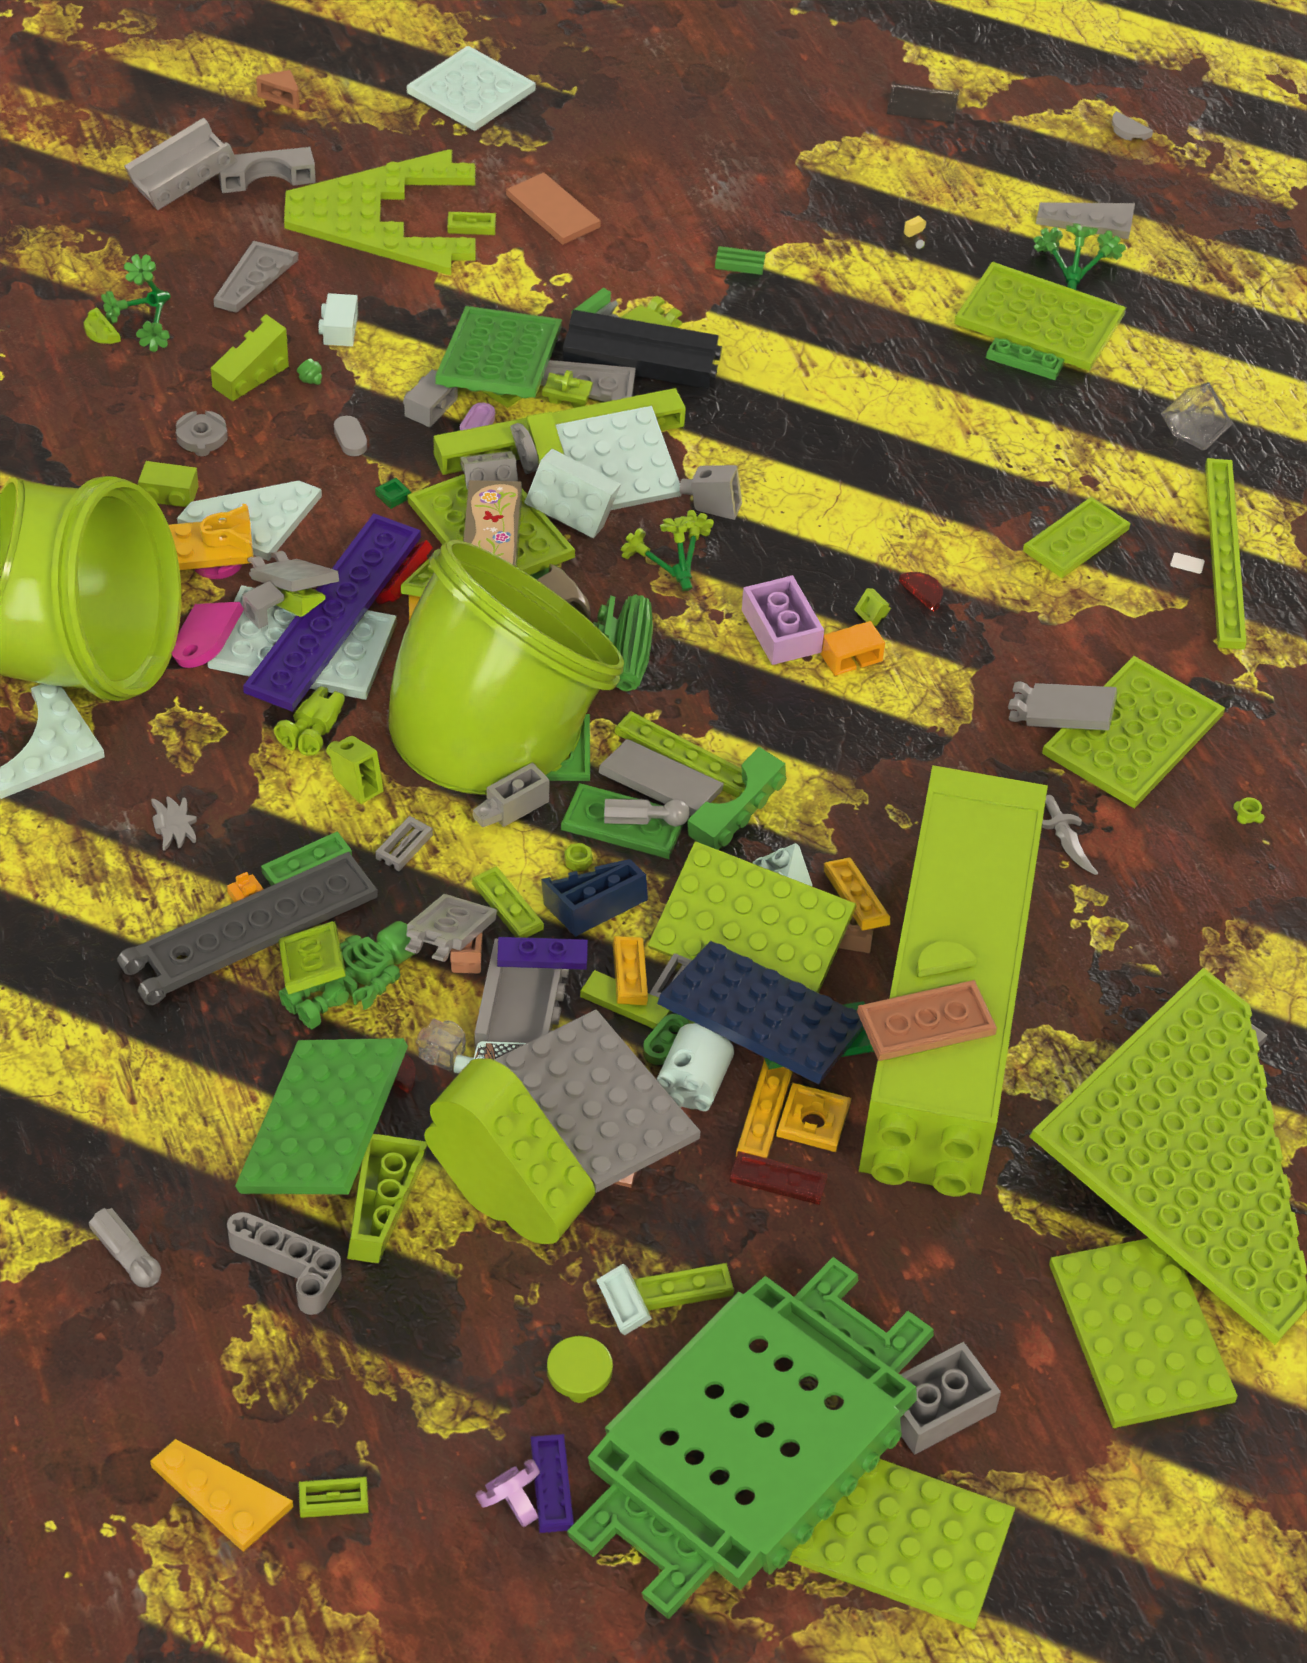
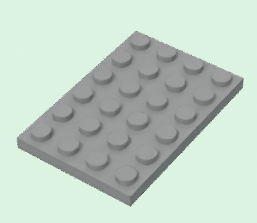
[494,1010,700,1193]

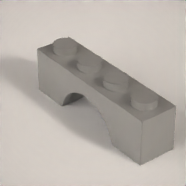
[218,147,316,193]

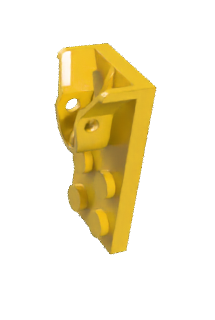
[169,504,253,570]

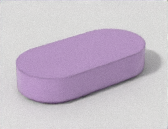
[460,403,495,431]

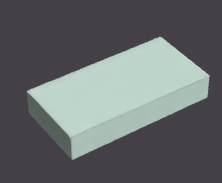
[597,1264,652,1335]

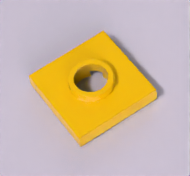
[776,1083,851,1152]

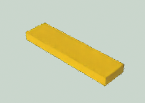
[824,857,890,931]
[736,1059,793,1164]

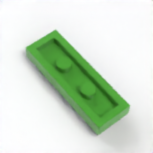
[261,831,352,886]

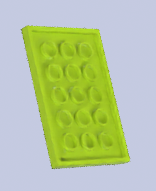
[954,262,1126,371]
[407,474,575,575]
[1042,656,1225,809]
[648,841,856,993]
[1049,1238,1238,1428]
[789,1459,1015,1629]

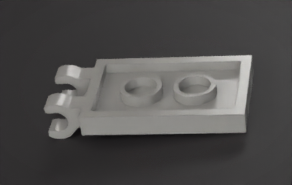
[248,551,339,592]
[1008,682,1117,730]
[405,894,497,962]

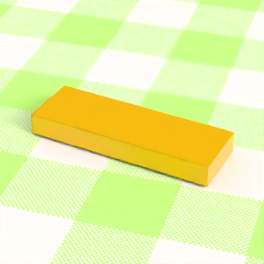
[613,936,648,1005]

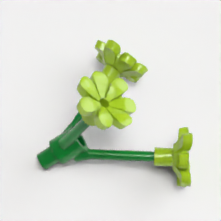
[621,510,714,591]

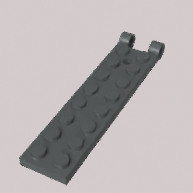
[117,852,378,1005]

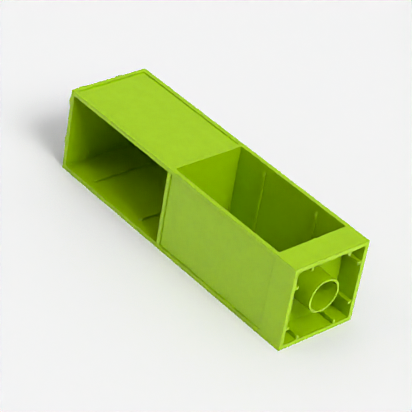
[859,765,1048,1197]

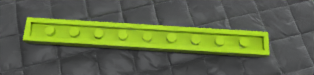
[1205,458,1246,650]

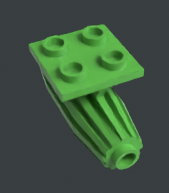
[593,595,653,691]

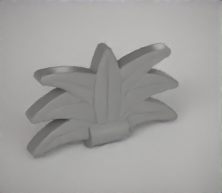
[151,797,197,851]

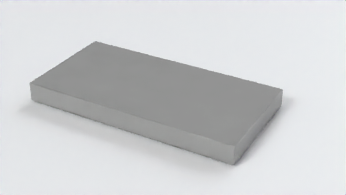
[598,739,724,816]

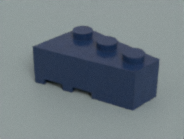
[541,859,648,936]

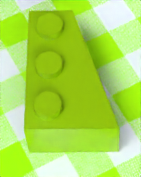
[211,314,289,402]

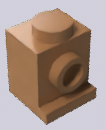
[839,916,874,953]

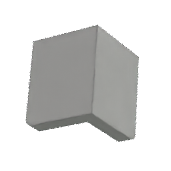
[242,581,284,629]

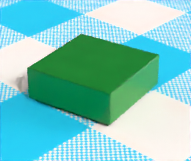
[375,478,411,509]

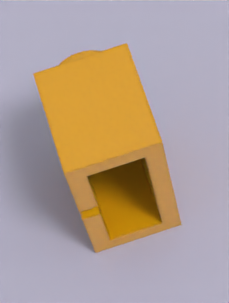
[820,621,885,676]

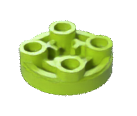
[547,1336,613,1403]

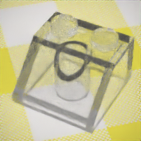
[1161,382,1232,451]

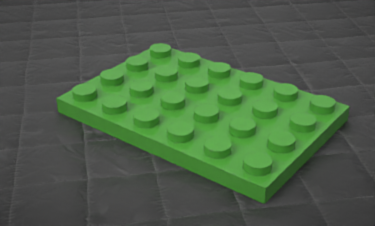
[435,306,562,398]
[235,1038,408,1194]

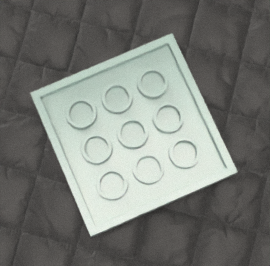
[407,46,536,131]
[556,406,681,510]

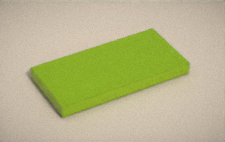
[1023,497,1130,578]

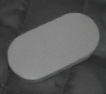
[334,416,367,456]

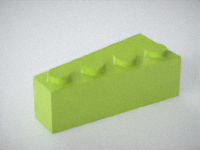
[347,1134,428,1263]

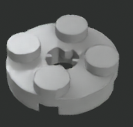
[176,411,228,456]

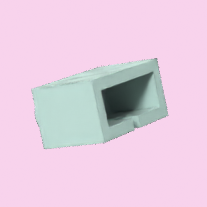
[319,293,358,346]

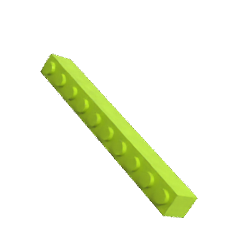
[434,388,686,475]

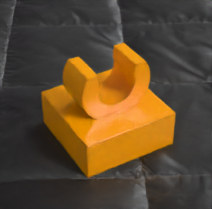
[227,872,264,902]

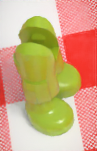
[274,686,345,756]

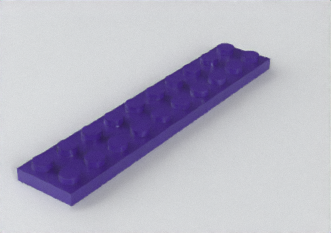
[243,513,421,712]

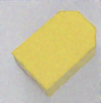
[904,216,926,237]

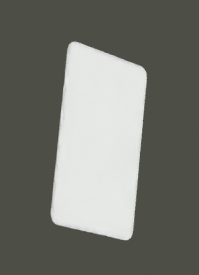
[1170,553,1205,574]

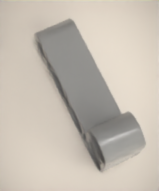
[227,1212,342,1315]

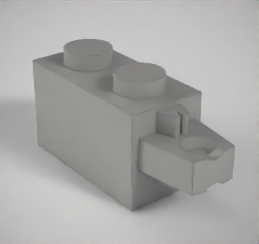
[403,369,458,427]
[473,762,550,827]

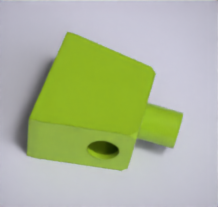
[326,736,384,804]

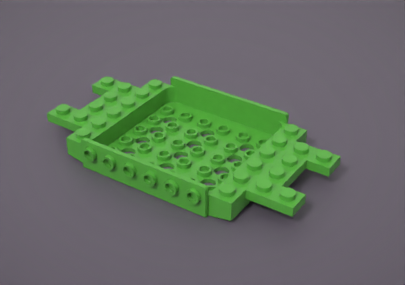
[567,1257,934,1619]

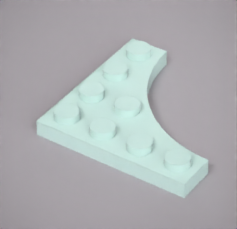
[0,684,105,799]

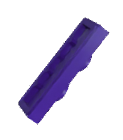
[497,937,588,970]
[531,1434,573,1533]

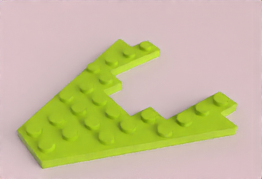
[284,150,475,275]

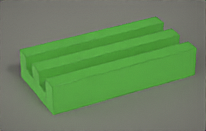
[715,246,766,275]

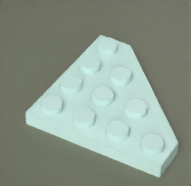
[177,481,322,561]

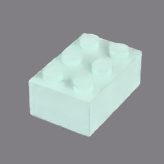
[524,449,621,538]

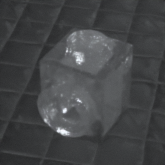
[417,1018,466,1072]

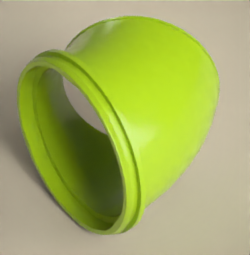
[0,476,181,701]
[388,540,624,795]

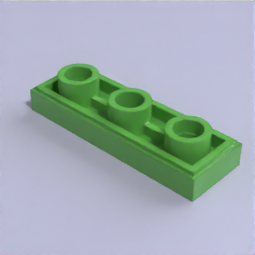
[986,338,1064,380]

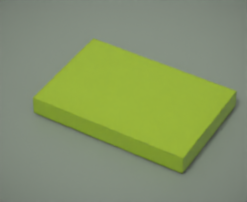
[279,921,346,995]

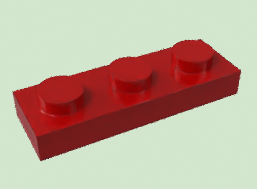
[375,540,433,605]

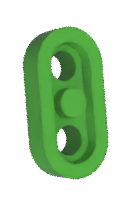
[643,1014,690,1065]

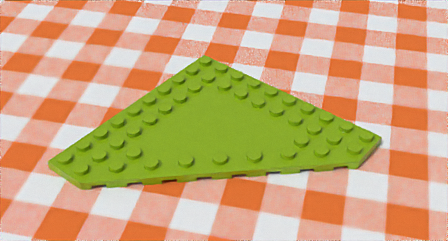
[1029,967,1307,1345]

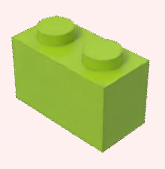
[138,461,199,507]

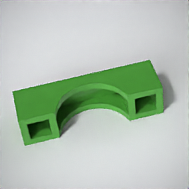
[687,747,787,850]

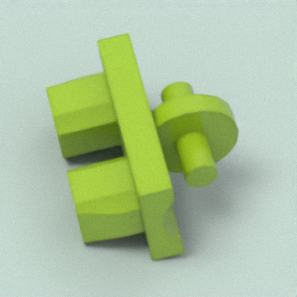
[542,370,593,408]

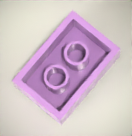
[741,575,824,665]

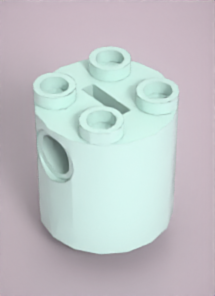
[656,1023,734,1111]

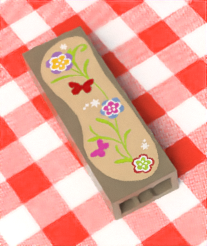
[464,480,522,567]

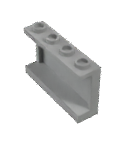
[125,118,237,210]
[475,938,569,1051]

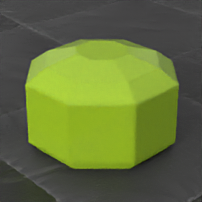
[564,843,593,871]

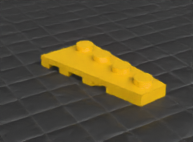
[150,1439,293,1552]

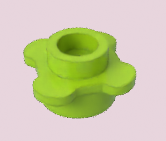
[1233,797,1265,824]

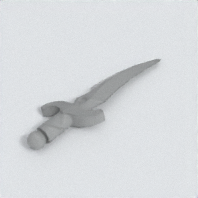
[1042,795,1098,875]

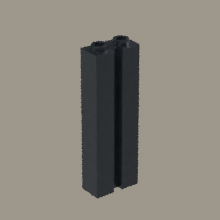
[563,309,722,389]

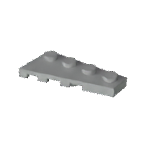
[1036,202,1135,240]
[214,241,298,313]
[540,360,635,402]

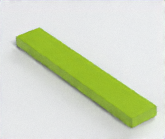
[615,711,746,798]

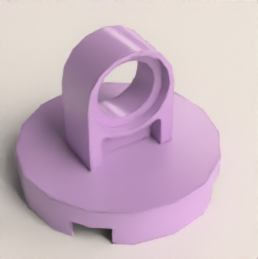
[475,1459,540,1527]

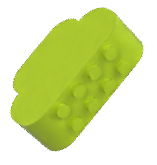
[424,1058,595,1244]

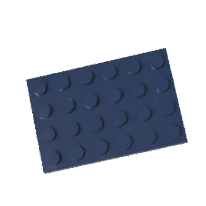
[657,941,864,1084]

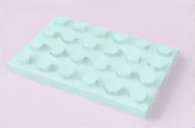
[208,585,397,700]

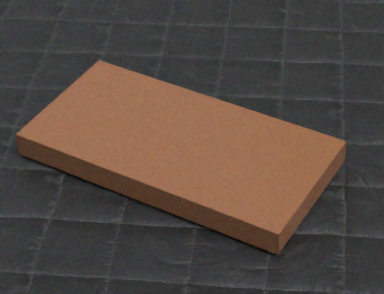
[506,172,601,245]
[857,980,997,1061]

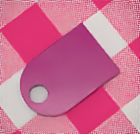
[172,602,244,668]

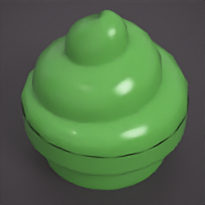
[297,358,322,385]

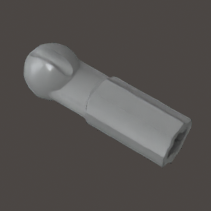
[604,799,689,827]
[89,1208,161,1288]

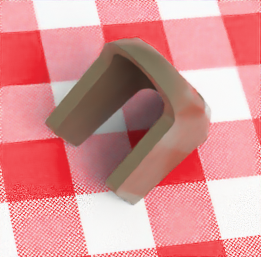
[537,564,591,620]

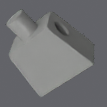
[680,465,742,520]

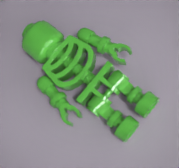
[279,921,416,1030]

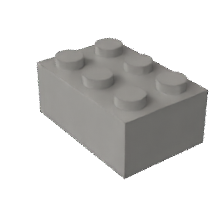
[900,1342,1001,1455]

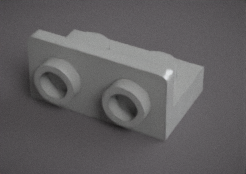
[460,451,518,489]

